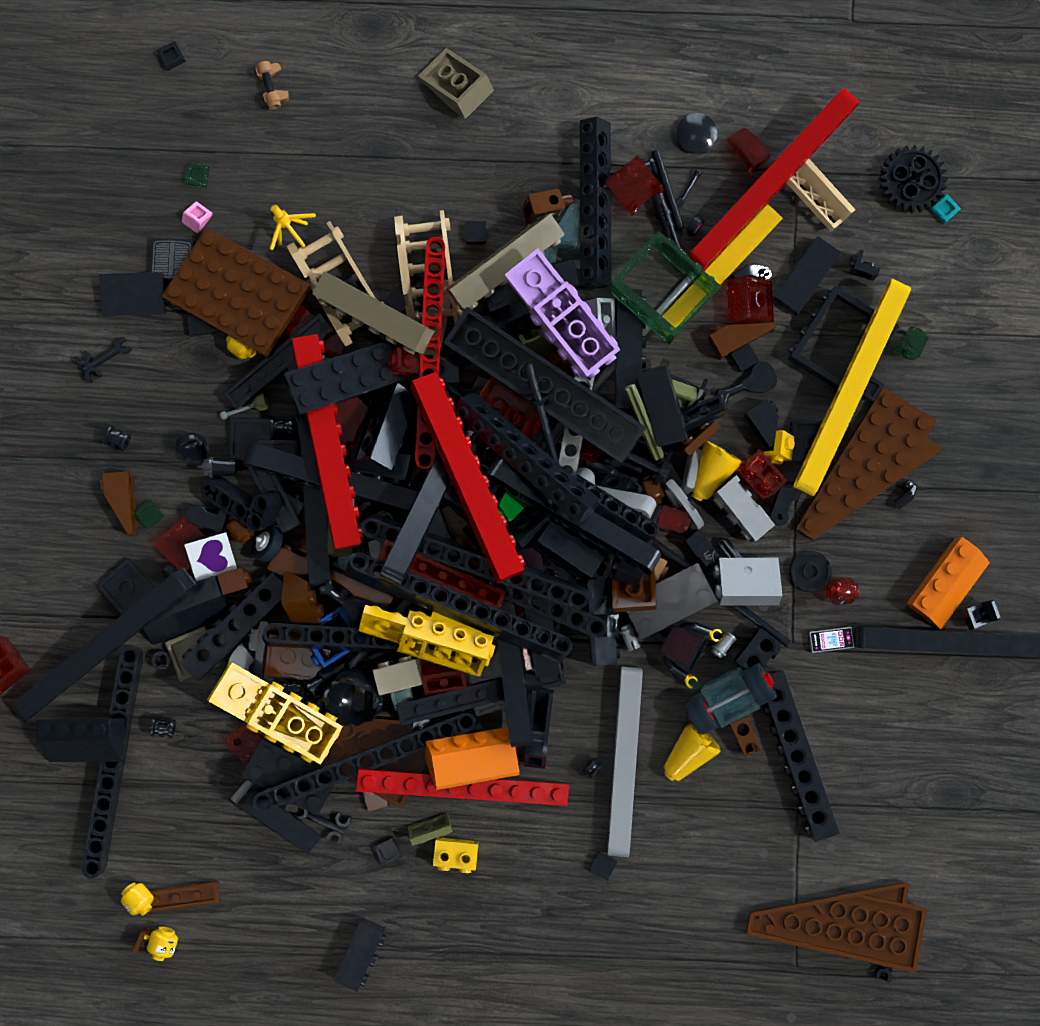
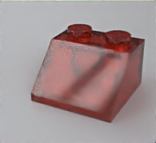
[726,276,774,324]

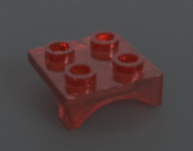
[605,155,665,216]

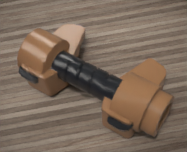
[254,61,289,110]

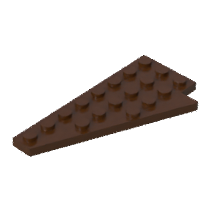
[795,387,943,540]
[257,717,426,809]
[746,882,927,973]

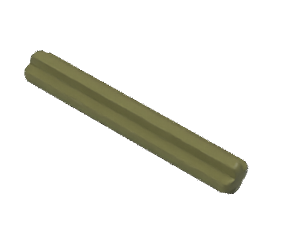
[625,384,664,461]

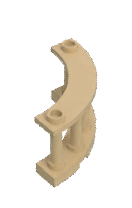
[394,210,462,324]
[286,221,383,347]

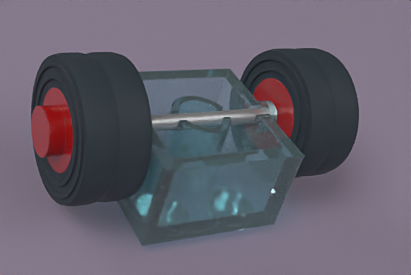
[685,664,777,735]

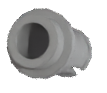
[619,623,640,651]
[711,631,736,659]

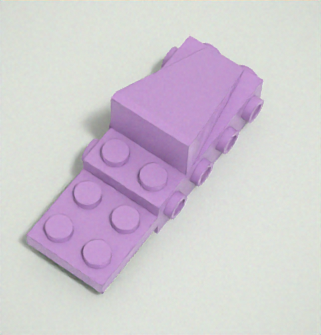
[504,248,620,379]

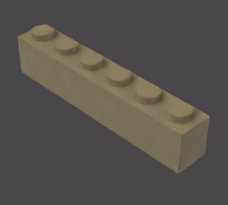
[446,214,565,311]
[312,271,435,355]

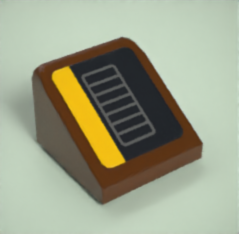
[132,927,153,953]

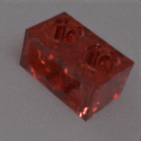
[736,449,788,500]

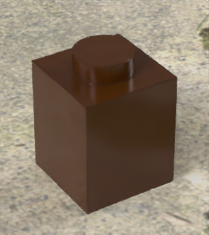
[217,567,252,595]

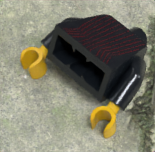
[655,622,722,688]

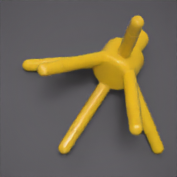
[270,205,316,250]

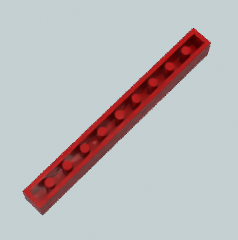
[292,334,364,551]
[410,372,525,584]

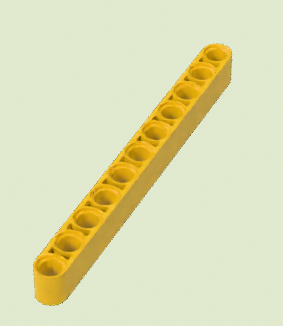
[793,278,911,496]

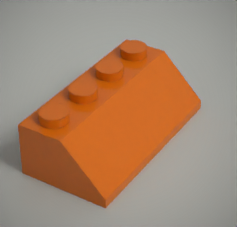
[906,537,990,630]
[425,727,519,790]

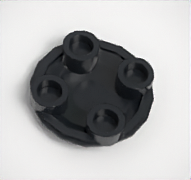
[676,113,717,153]

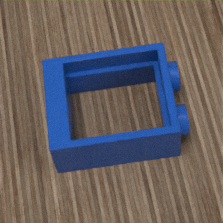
[299,606,364,668]

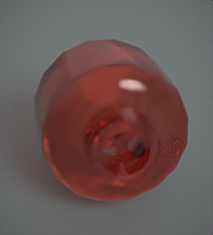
[826,577,859,605]

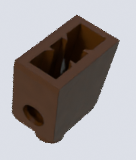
[522,189,573,225]

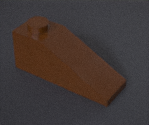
[707,323,777,360]
[100,471,137,536]

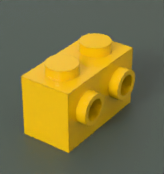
[433,837,479,873]

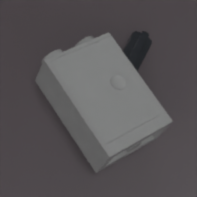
[713,538,783,605]

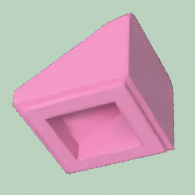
[182,201,213,233]

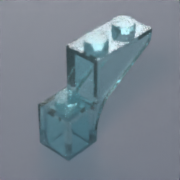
[544,204,580,265]

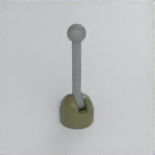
[219,393,270,420]

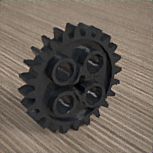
[878,145,948,214]

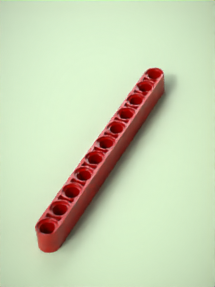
[687,88,860,272]
[415,237,445,471]

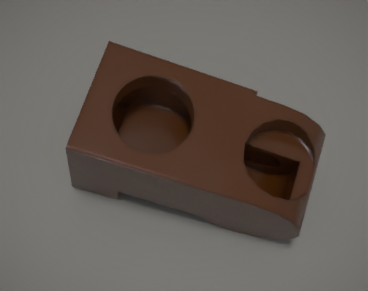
[726,713,760,757]

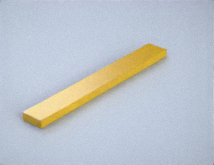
[655,204,783,339]

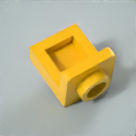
[763,430,795,464]

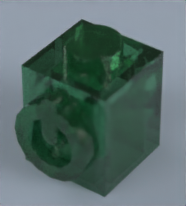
[895,327,929,360]

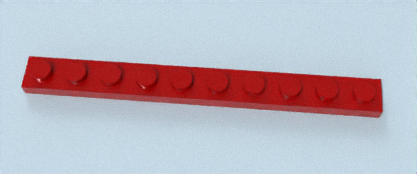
[355,768,569,806]

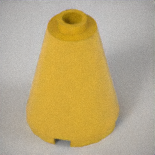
[691,441,742,501]
[663,722,721,781]

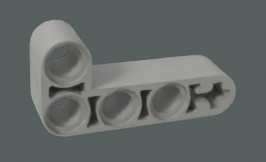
[576,468,656,519]

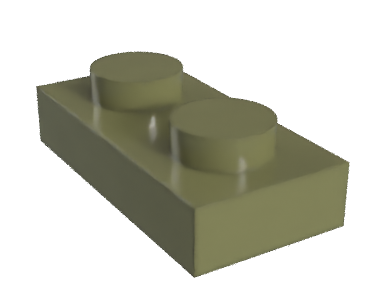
[408,813,453,846]

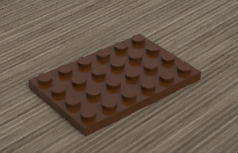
[162,227,311,357]

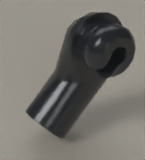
[893,479,918,510]

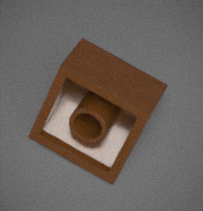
[281,571,324,626]

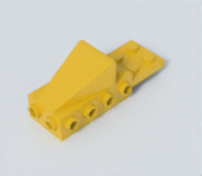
[358,597,495,677]
[207,661,343,764]

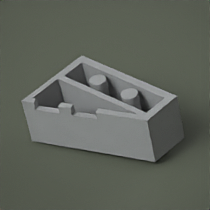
[712,475,775,542]

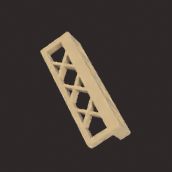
[787,159,855,232]

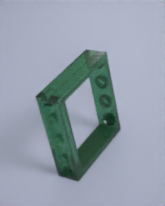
[607,231,722,345]

